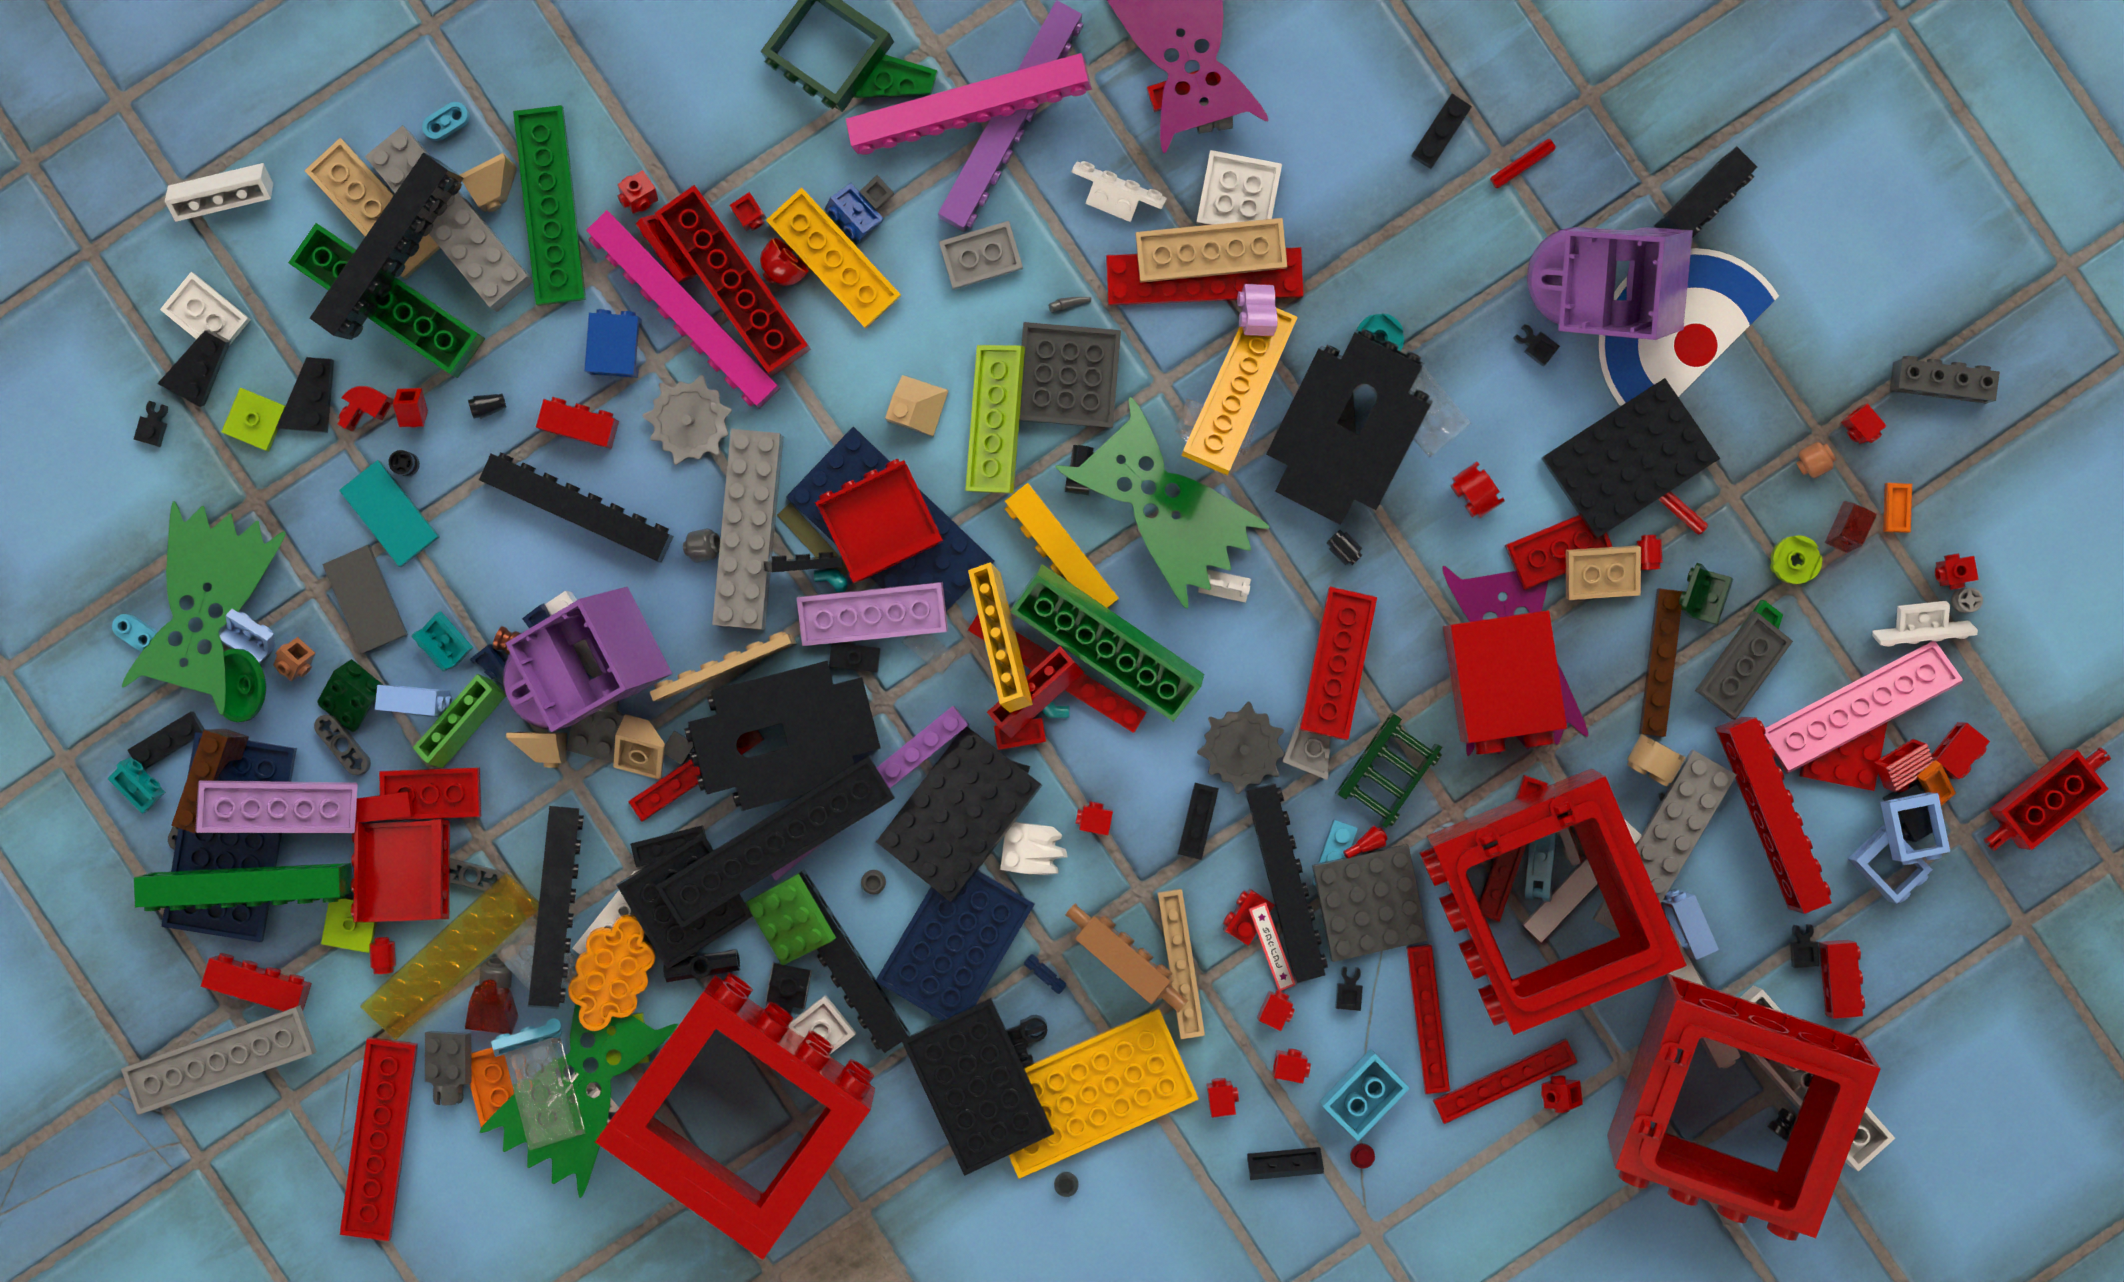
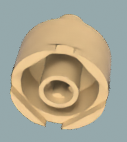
[1627,734,1686,787]

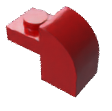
[337,386,394,432]

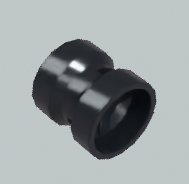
[388,450,420,476]
[1767,1107,1797,1142]

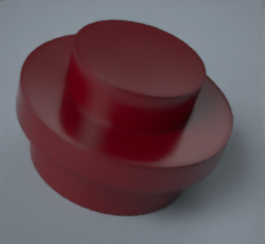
[1350,1143,1375,1169]

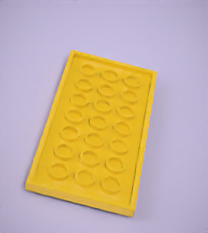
[1008,1008,1199,1179]

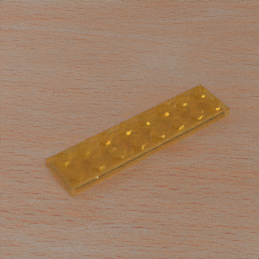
[360,871,539,1040]

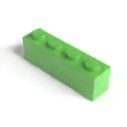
[413,674,506,768]

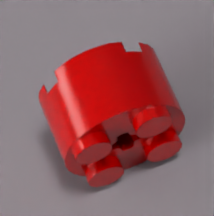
[1450,461,1505,518]

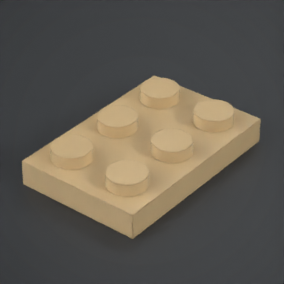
[1566,546,1641,600]

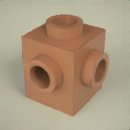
[273,637,315,681]

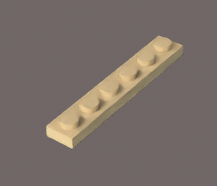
[1157,889,1205,1039]

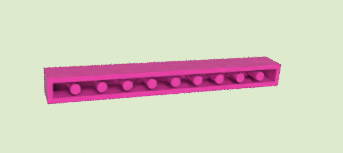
[846,53,1092,155]
[586,210,781,409]

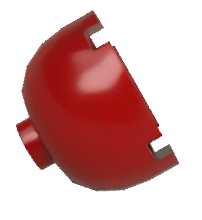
[760,238,809,286]

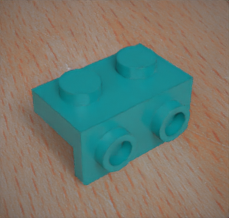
[412,611,474,672]
[108,757,166,814]

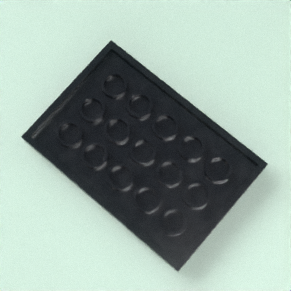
[1541,378,1720,539]
[876,726,1042,903]
[901,998,1054,1176]

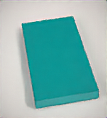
[339,460,440,567]

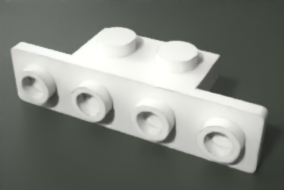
[1071,161,1167,222]
[1872,601,1978,647]

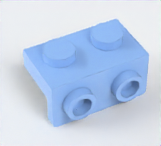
[220,609,275,664]

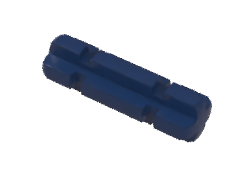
[1024,954,1066,994]

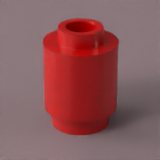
[1636,535,1663,570]
[369,937,396,974]

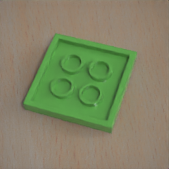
[745,873,836,965]

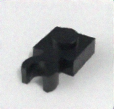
[1513,324,1560,367]
[133,401,168,447]
[1790,924,1819,968]
[1335,966,1363,1011]

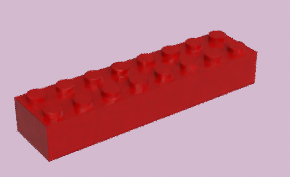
[655,185,811,377]
[1715,717,1832,914]

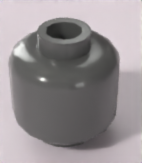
[683,528,720,563]
[479,957,513,996]

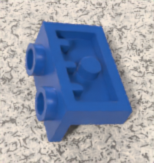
[825,183,884,244]

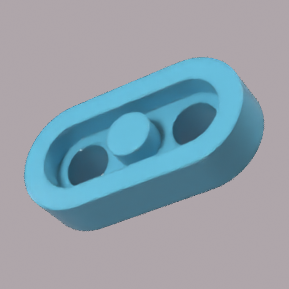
[422,102,470,141]
[112,614,157,652]

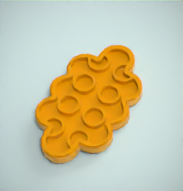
[568,914,655,1031]

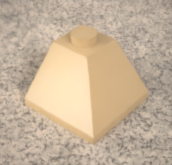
[460,153,517,212]
[885,375,949,437]
[613,714,665,780]
[506,732,567,768]

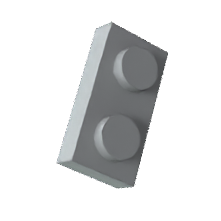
[1556,813,1587,866]

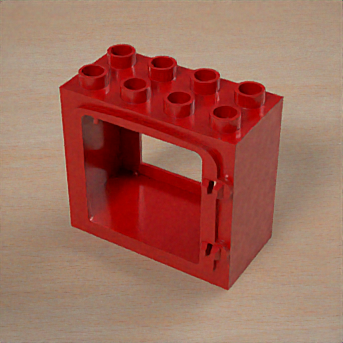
[1420,768,1687,1035]
[595,973,875,1260]
[1607,974,1881,1241]

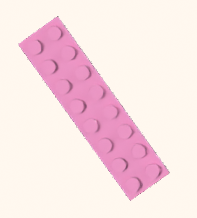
[1764,641,1963,774]

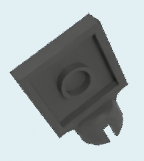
[566,701,625,763]
[425,1031,471,1106]

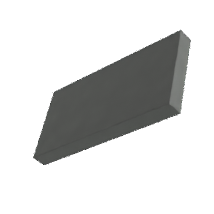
[322,545,408,654]
[1695,612,1793,720]

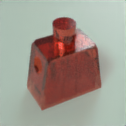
[1825,501,1877,553]
[465,979,518,1035]

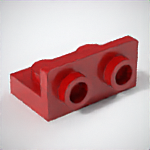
[1222,888,1275,946]

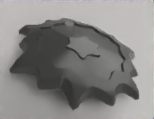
[1197,702,1284,794]

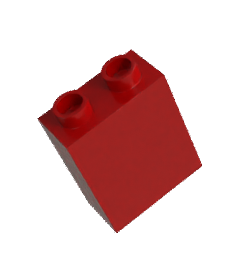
[1443,610,1567,754]

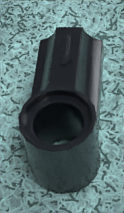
[1065,445,1094,495]

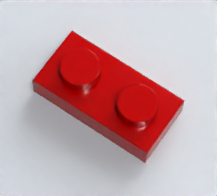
[994,718,1046,750]

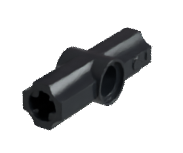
[663,949,741,983]

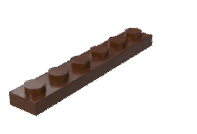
[1639,588,1683,737]

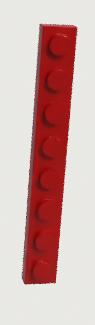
[968,614,1147,733]

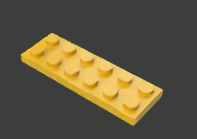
[766,187,901,329]

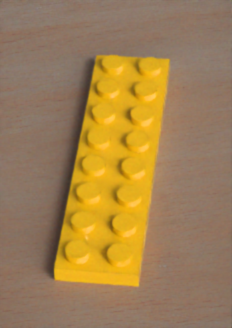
[1181,308,1298,476]

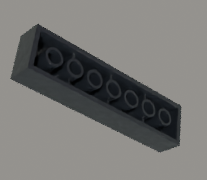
[310,152,464,340]

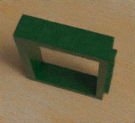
[760,0,894,112]

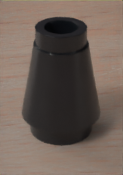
[468,393,507,420]

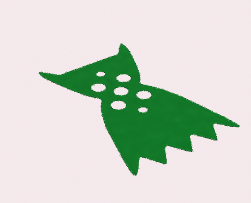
[1055,397,1269,609]
[122,501,286,715]
[480,1004,678,1198]

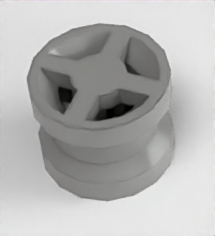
[1951,588,1983,613]

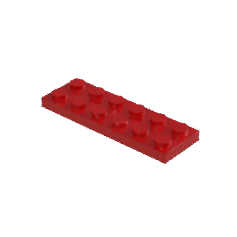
[1299,586,1377,741]

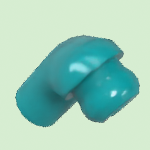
[814,569,848,593]
[1041,702,1069,718]

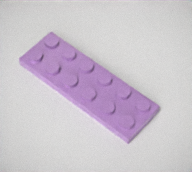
[797,582,948,646]
[196,781,358,833]

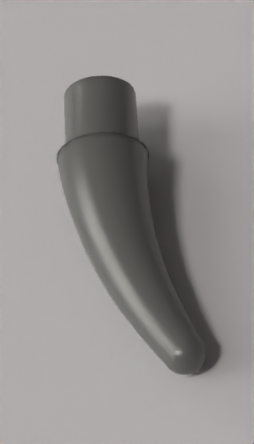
[1048,297,1092,313]

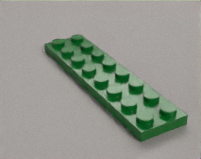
[513,105,586,306]

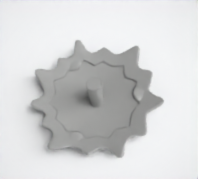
[642,375,732,465]

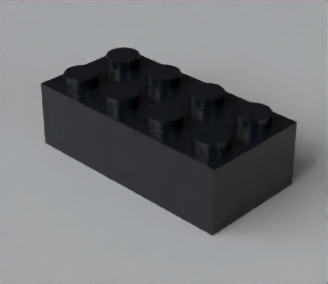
[1654,146,1757,238]

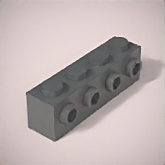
[1890,356,2000,404]

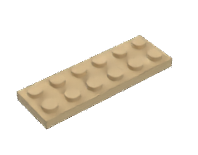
[304,138,440,279]
[1135,218,1287,283]
[650,632,797,701]

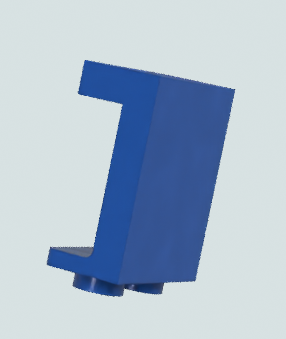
[584,309,642,378]

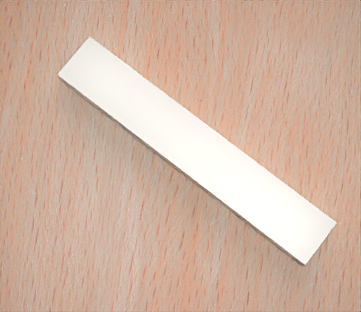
[1522,819,1642,943]

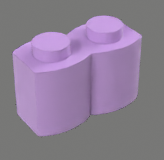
[1237,284,1277,336]

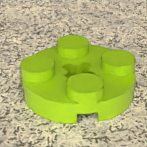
[1770,535,1822,585]

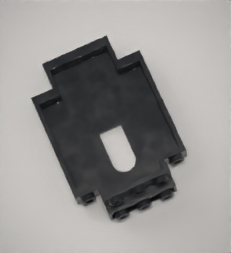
[1266,329,1433,525]
[684,661,881,811]

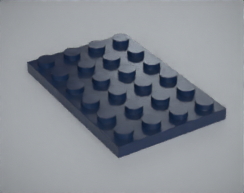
[875,870,1035,1021]

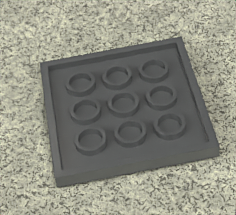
[1019,322,1121,428]
[1312,844,1428,962]

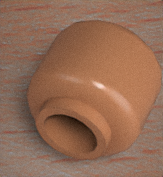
[1796,442,1836,478]

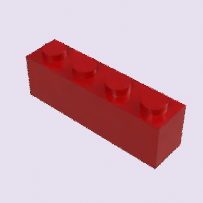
[987,646,1084,738]
[200,953,312,1011]

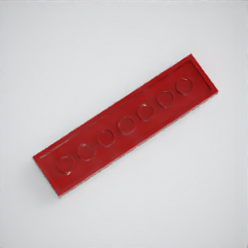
[1106,247,1303,305]
[340,1037,418,1241]

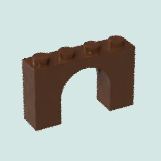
[171,729,249,833]

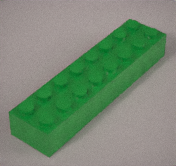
[288,223,485,378]
[1010,564,1205,722]
[134,863,352,911]

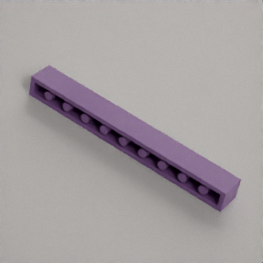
[938,0,1084,232]
[771,706,969,880]

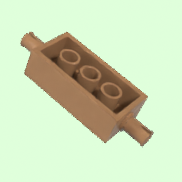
[1065,903,1188,1013]

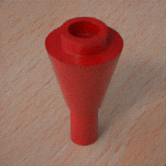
[1343,825,1387,859]

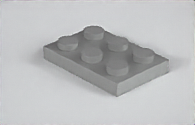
[939,221,1023,290]

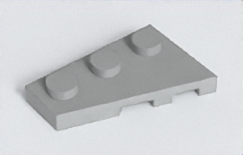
[1281,709,1330,780]

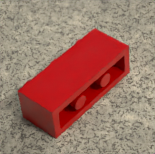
[536,397,619,449]
[1819,940,1865,1019]

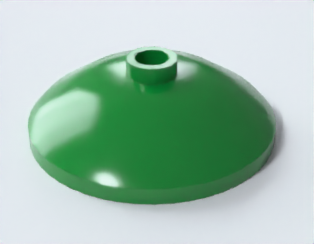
[213,648,266,722]

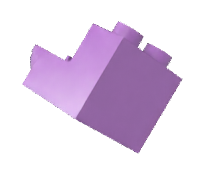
[1527,227,1693,340]
[503,586,672,732]

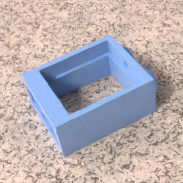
[375,685,453,716]
[1880,792,1950,865]
[1848,825,1933,904]
[1661,889,1719,960]

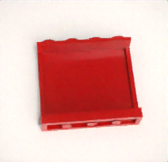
[815,459,944,584]
[351,819,450,922]

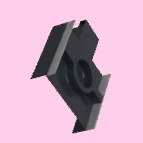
[765,963,812,1015]

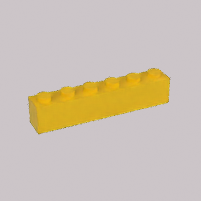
[1004,483,1119,608]
[968,562,1033,712]

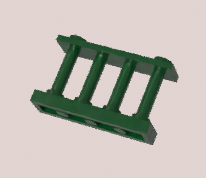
[1335,713,1443,828]

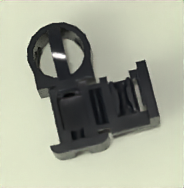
[1006,1015,1048,1067]

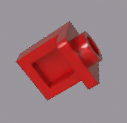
[729,192,766,232]

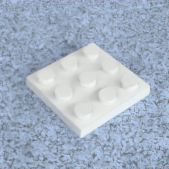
[1196,150,1282,225]

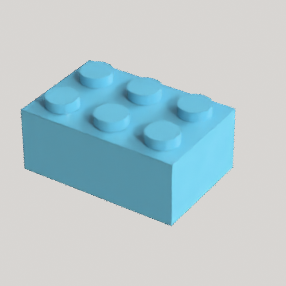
[1319,1049,1410,1141]

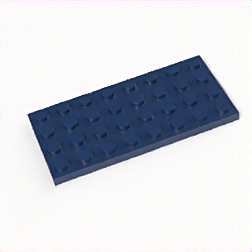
[786,426,995,612]
[161,732,297,942]

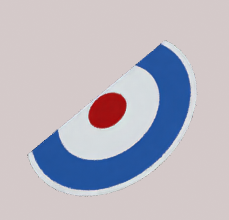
[1599,248,1779,406]

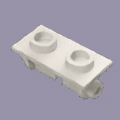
[1198,569,1251,603]

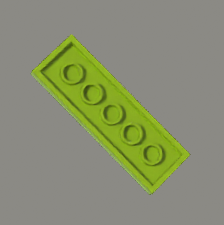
[965,345,1025,494]

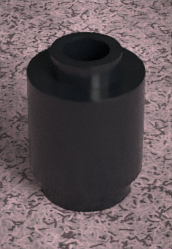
[1326,529,1362,565]

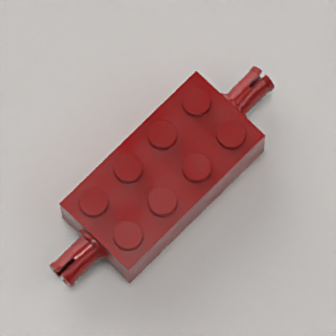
[1984,748,2111,851]

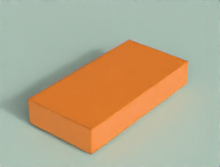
[1883,483,1912,533]
[1917,760,1956,806]

